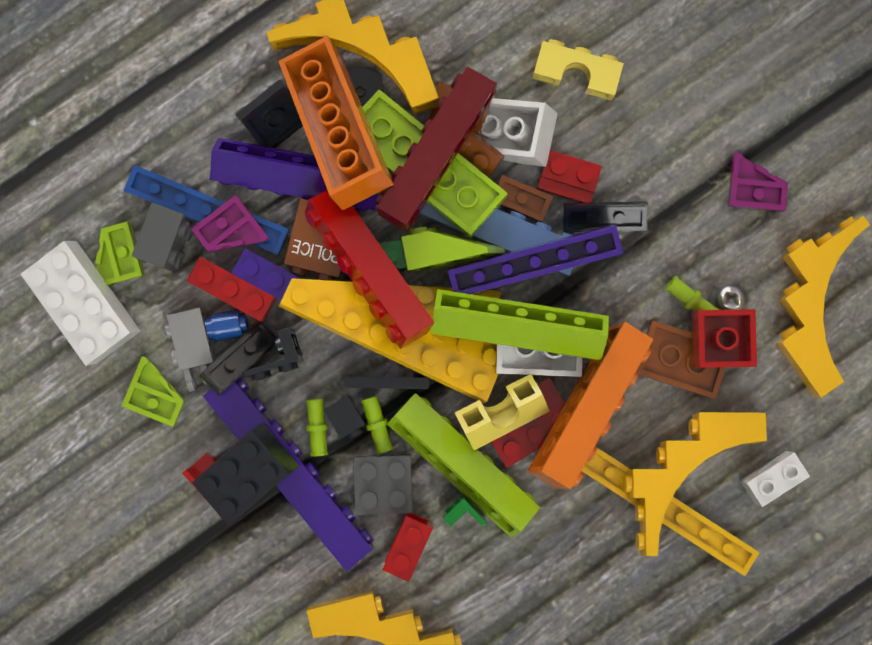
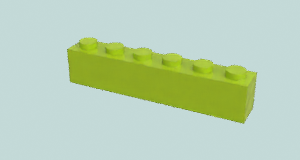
[430,289,609,360]
[387,393,541,538]

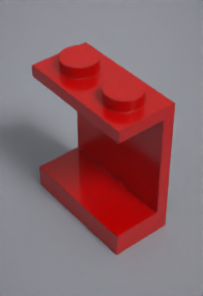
[382,512,433,582]

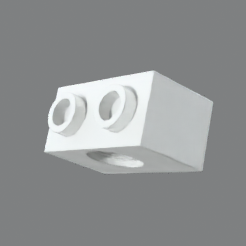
[740,451,810,507]

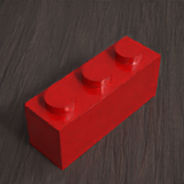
[187,257,278,323]

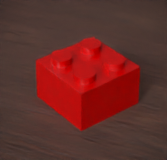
[692,309,757,368]

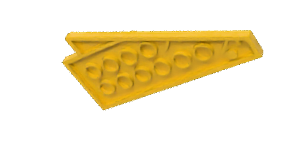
[279,278,502,404]

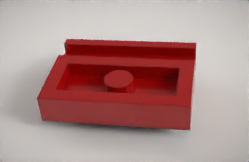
[537,150,602,203]

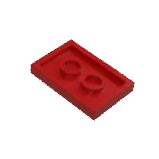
[491,377,565,468]

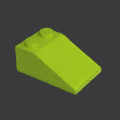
[401,227,505,271]

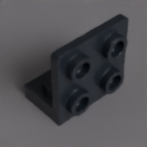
[242,327,304,381]

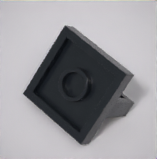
[235,79,303,148]

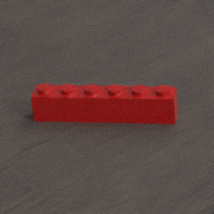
[305,190,434,349]

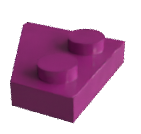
[728,152,788,212]
[191,195,270,252]

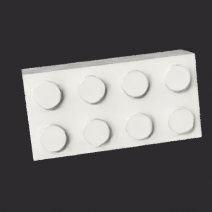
[21,241,140,366]

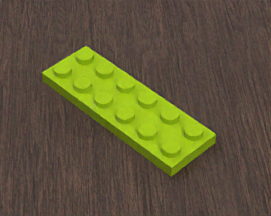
[363,90,508,238]

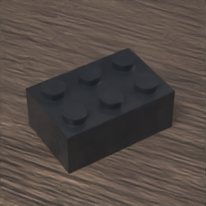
[192,423,300,527]

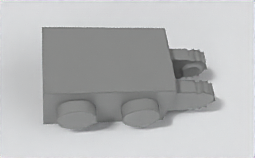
[165,308,216,392]

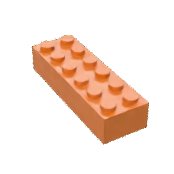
[278,35,394,210]
[527,322,654,490]

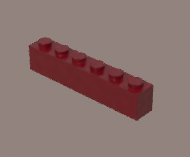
[376,66,497,232]

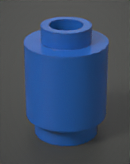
[205,309,248,341]

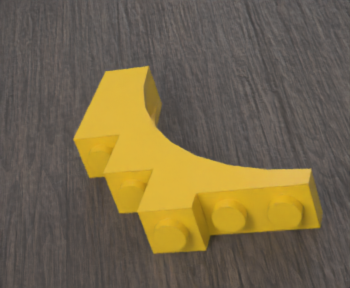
[266,0,439,115]
[776,216,870,398]
[623,412,767,556]
[306,590,462,645]

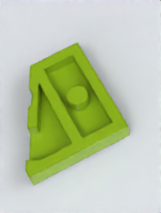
[95,221,145,285]
[121,356,186,427]

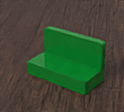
[442,494,487,527]

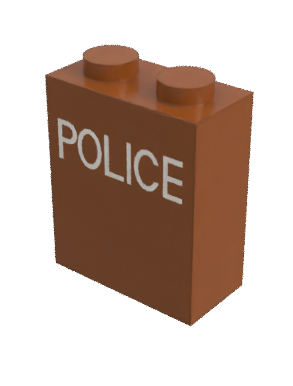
[284,198,342,281]

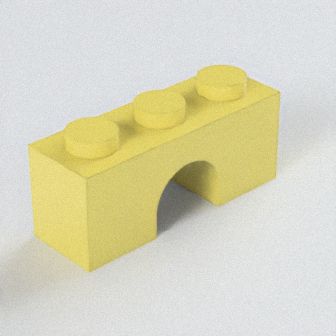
[532,39,624,101]
[455,374,550,450]

